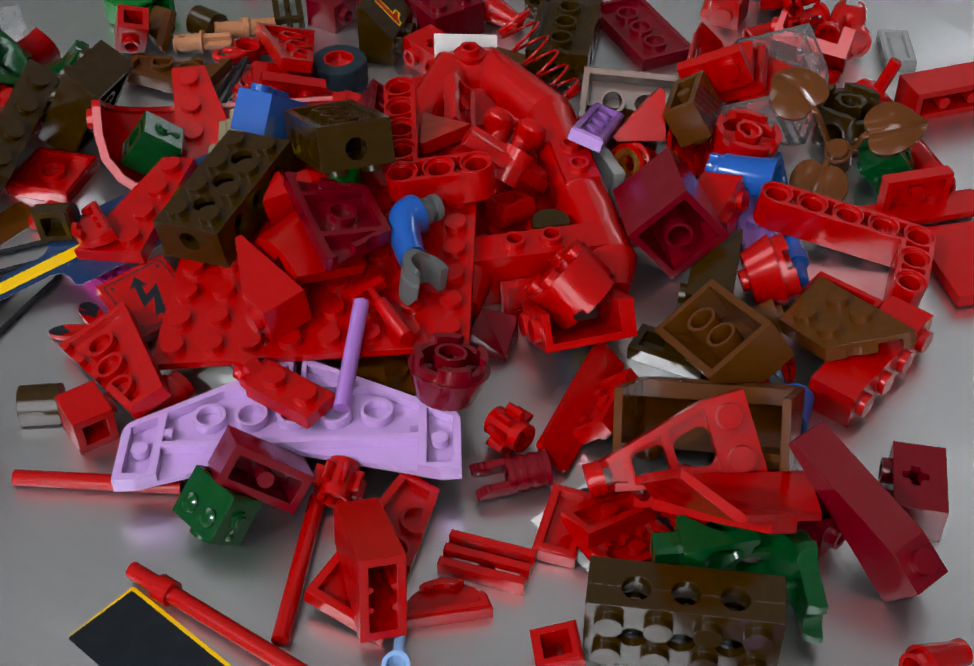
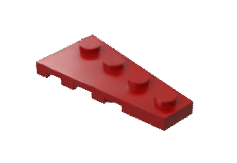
[255,22,315,76]
[171,65,227,158]

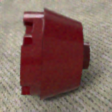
[408,332,491,411]

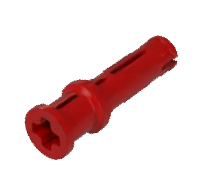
[742,2,831,39]

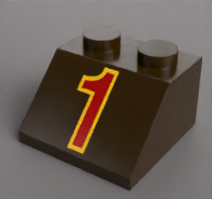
[356,0,417,67]

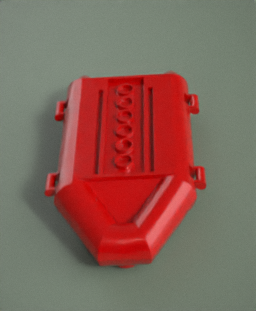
[416,42,638,319]

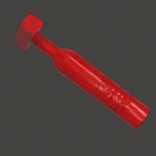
[351,275,415,345]

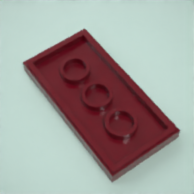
[601,0,691,72]

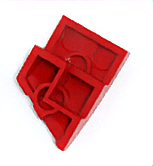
[256,210,367,285]

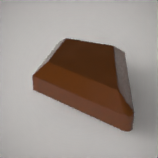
[148,5,177,54]

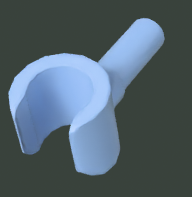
[381,635,411,666]

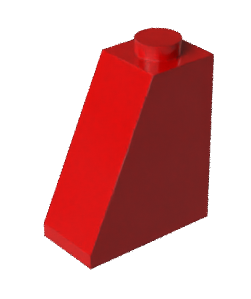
[333,497,407,643]

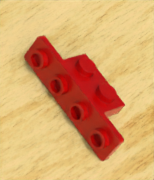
[860,165,974,225]
[536,342,639,473]

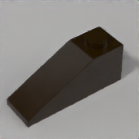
[677,229,743,306]

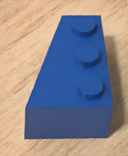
[230,83,310,139]

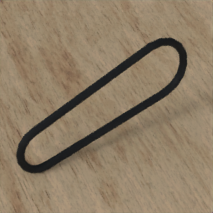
[217,56,249,103]

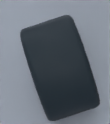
[312,45,368,94]

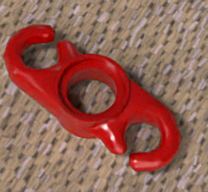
[212,37,269,66]

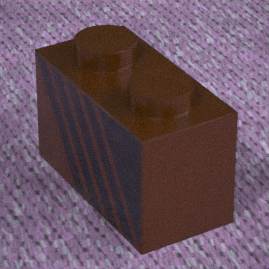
[662,70,721,148]

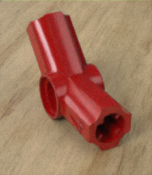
[457,124,549,197]

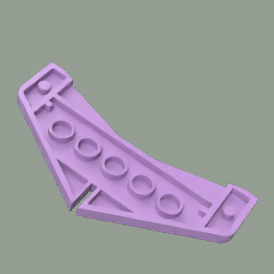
[111,360,462,492]

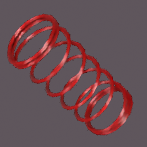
[497,8,582,100]

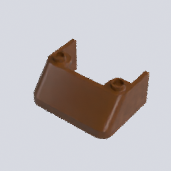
[612,376,805,471]

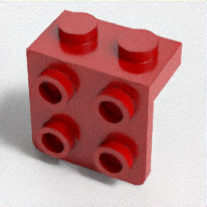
[677,40,754,93]
[251,61,327,98]

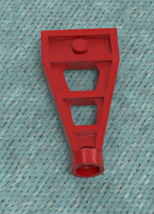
[582,388,768,499]

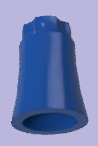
[704,152,784,200]

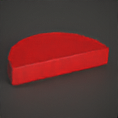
[71,201,118,248]
[407,577,493,630]

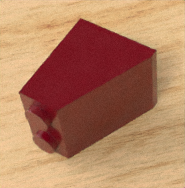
[613,146,731,280]

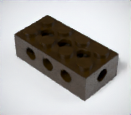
[525,0,603,88]
[283,99,396,178]
[153,130,299,268]
[582,556,787,666]

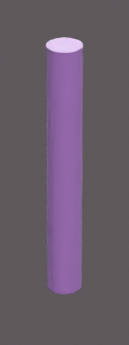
[333,298,369,412]

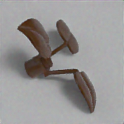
[770,68,928,201]

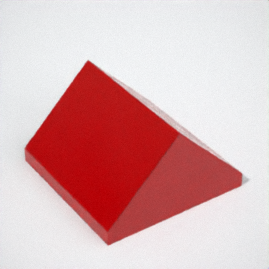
[608,87,666,146]

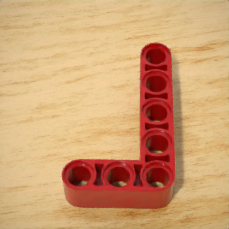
[384,76,497,206]
[753,181,936,307]

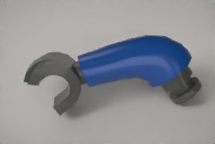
[387,194,448,306]

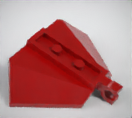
[633,468,822,534]

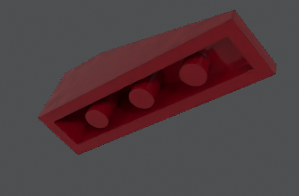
[788,421,948,602]

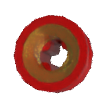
[611,141,657,181]

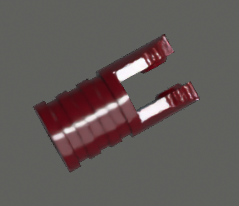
[469,449,553,502]

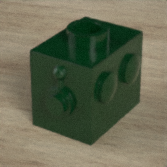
[121,111,183,176]
[857,139,915,195]
[172,465,263,546]

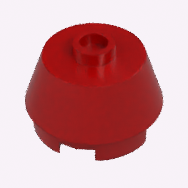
[737,233,802,306]

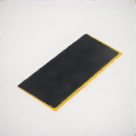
[69,587,232,666]

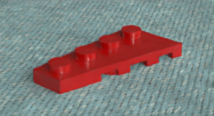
[74,156,198,263]
[59,301,171,419]
[304,473,440,647]

